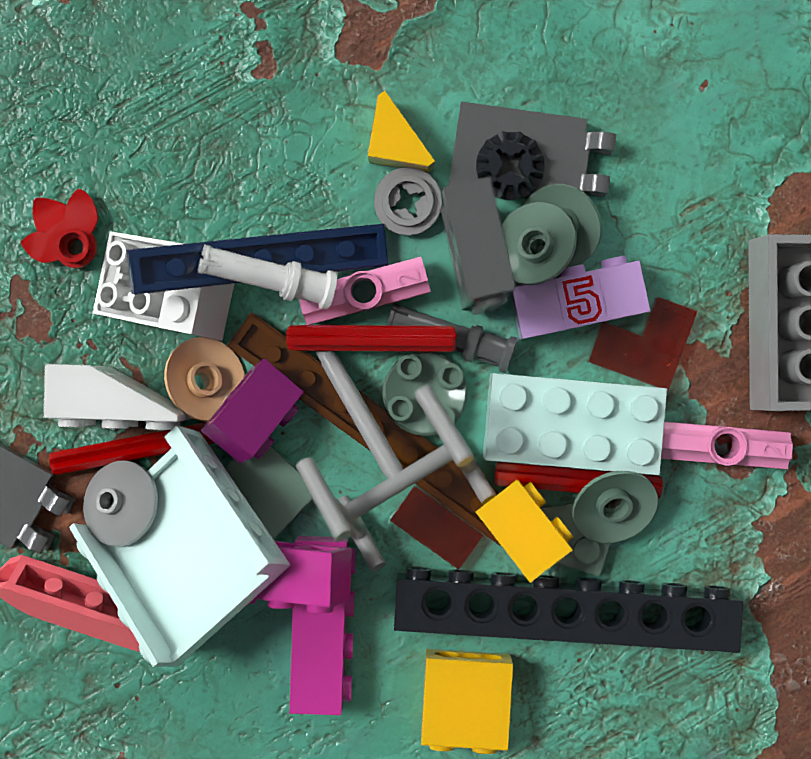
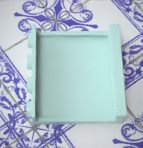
[69,425,290,667]

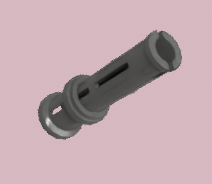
[387,303,517,374]

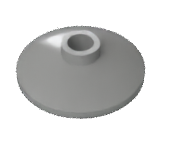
[83,461,158,546]

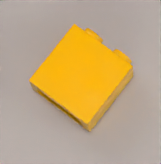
[421,649,513,754]

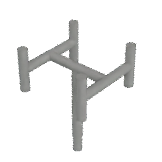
[296,351,496,572]

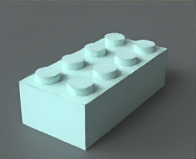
[483,373,667,475]

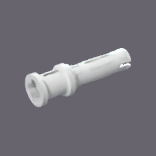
[198,245,337,310]

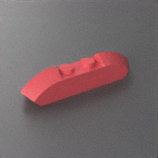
[0,555,140,652]

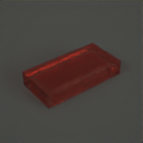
[390,485,483,570]

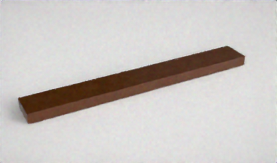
[227,312,501,546]

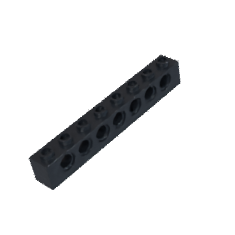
[394,567,743,653]

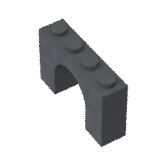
[440,177,516,315]

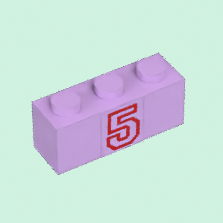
[510,256,650,340]

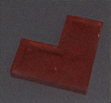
[587,297,698,391]

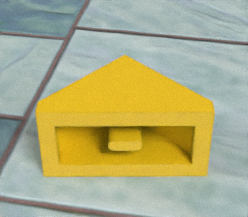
[368,91,435,173]

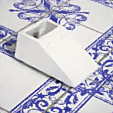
[93,231,234,341]
[44,364,193,430]

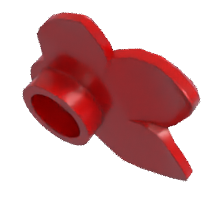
[21,189,99,268]

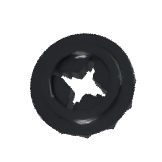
[476,131,545,200]

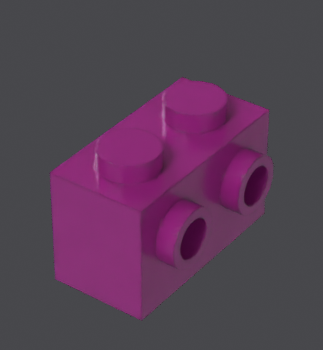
[201,358,303,463]

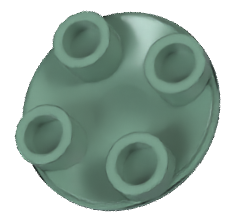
[383,351,467,436]

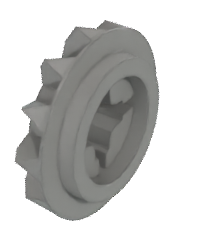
[374,167,442,236]

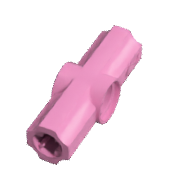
[299,257,431,325]
[661,422,793,469]

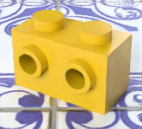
[476,480,574,583]

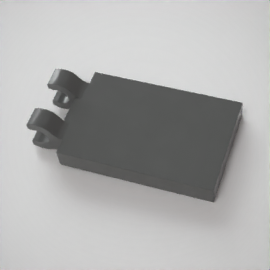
[449,102,616,199]
[0,443,76,554]

